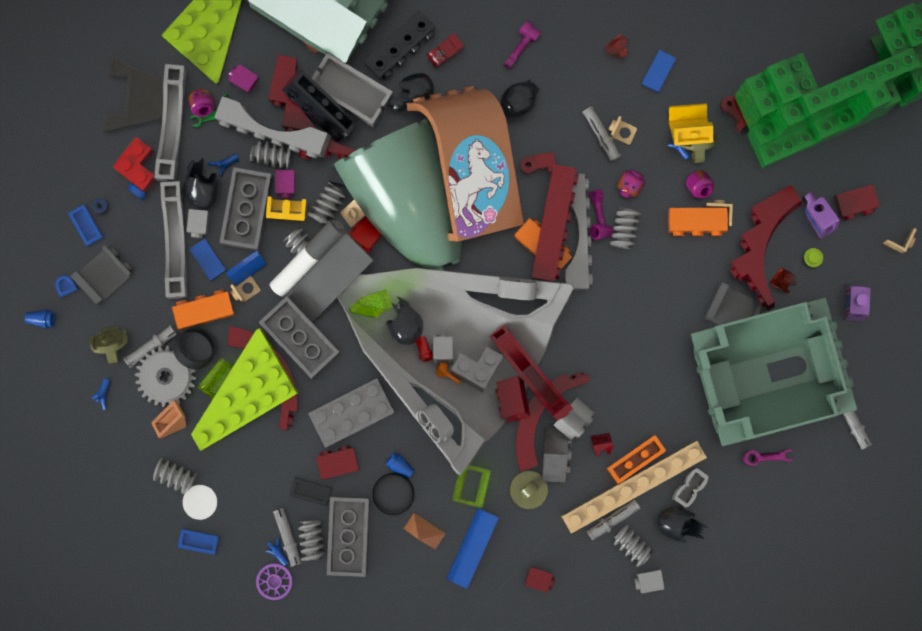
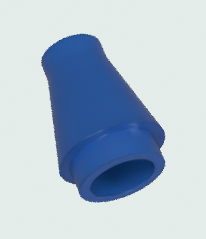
[25,309,55,328]
[385,452,415,479]

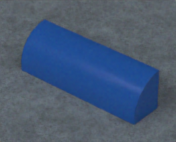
[446,508,499,589]

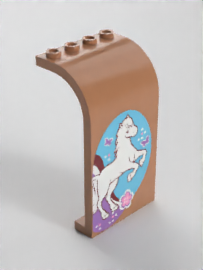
[406,86,524,242]

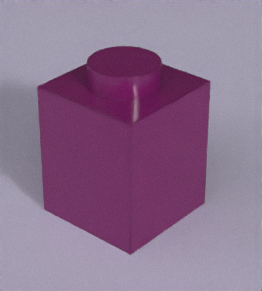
[228,64,260,95]
[275,170,296,199]

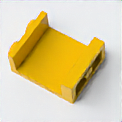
[669,103,713,146]

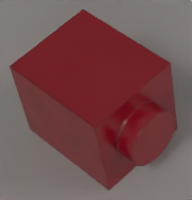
[525,566,555,593]

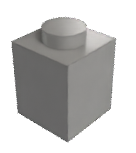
[186,209,210,238]
[433,334,453,364]
[634,569,664,593]

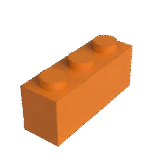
[668,208,728,236]
[514,218,572,271]
[172,290,235,330]
[606,435,666,484]

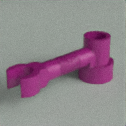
[504,20,541,69]
[589,189,613,240]
[743,449,794,466]

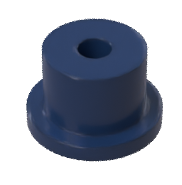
[92,198,107,214]

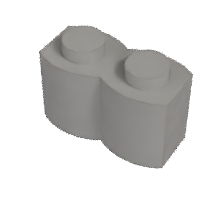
[554,397,595,440]
[673,468,708,508]

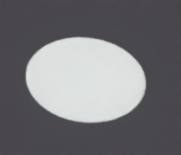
[183,485,217,520]

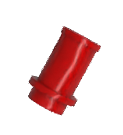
[415,336,433,362]

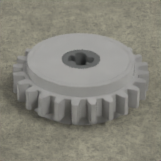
[135,346,197,407]

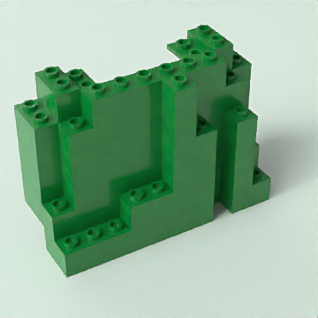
[734,2,922,169]

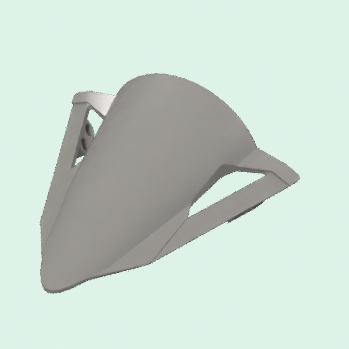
[337,268,574,475]

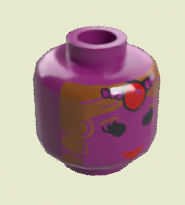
[188,89,215,117]
[617,169,645,198]
[686,170,714,198]

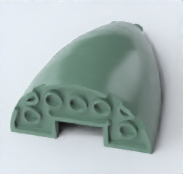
[334,118,462,270]

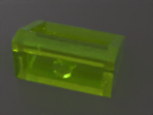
[349,289,393,318]
[197,357,233,399]
[452,465,491,508]

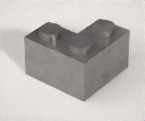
[450,347,503,393]
[542,427,572,482]

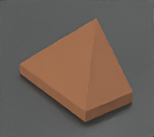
[151,400,186,438]
[403,513,446,550]

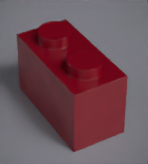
[833,185,880,220]
[495,376,531,423]
[316,445,360,480]

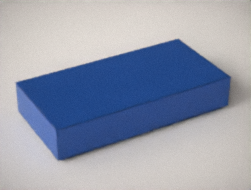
[642,50,676,93]
[68,204,104,247]
[189,238,227,281]
[226,250,267,286]
[178,528,220,555]

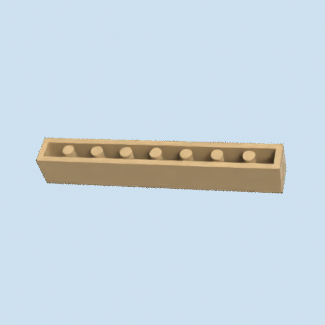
[561,441,707,533]

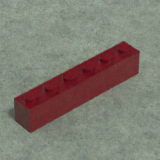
[531,164,579,282]

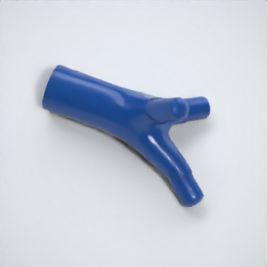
[668,134,691,159]
[208,153,239,176]
[91,378,110,410]
[266,539,289,566]

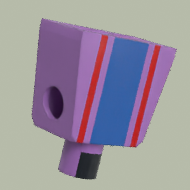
[803,192,840,239]
[844,284,871,322]

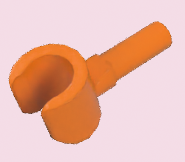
[436,362,461,384]

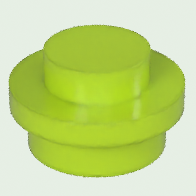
[804,248,823,267]

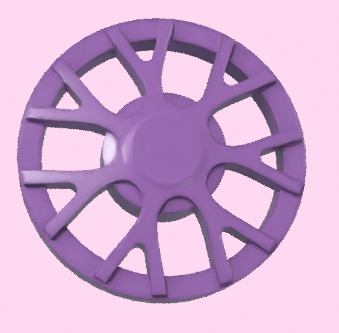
[256,564,293,600]

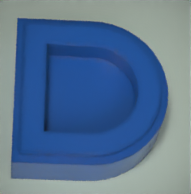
[127,183,147,201]
[55,275,79,298]

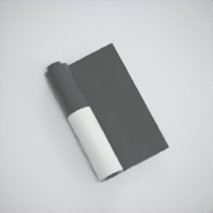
[270,220,374,322]

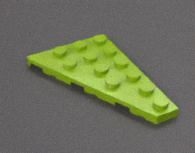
[161,0,242,85]
[191,328,298,451]

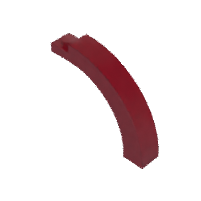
[489,325,573,421]
[227,326,299,430]
[516,372,590,472]

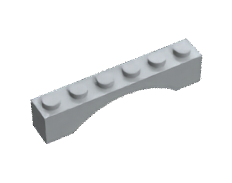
[154,64,187,182]
[214,96,332,159]
[565,174,593,290]
[160,181,188,299]

